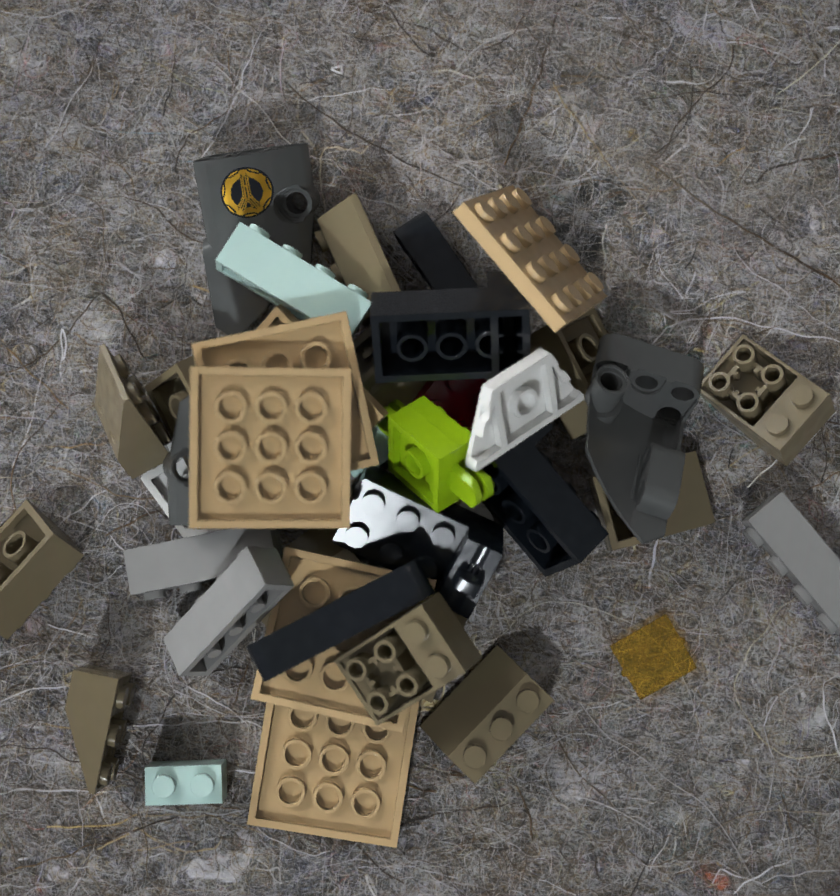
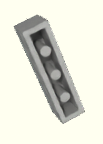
[741,491,840,636]
[123,528,283,601]
[163,546,295,676]

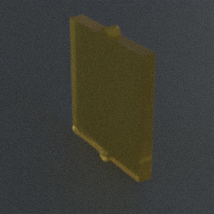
[609,614,697,700]

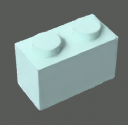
[145,759,227,806]

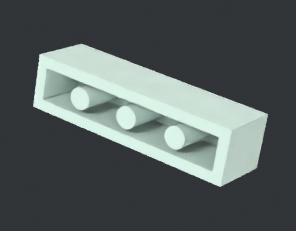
[215,222,371,338]

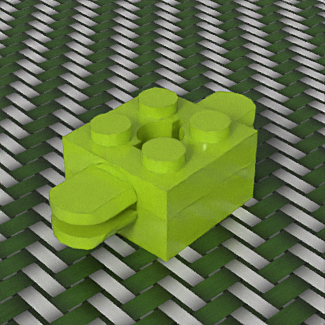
[378,396,494,513]

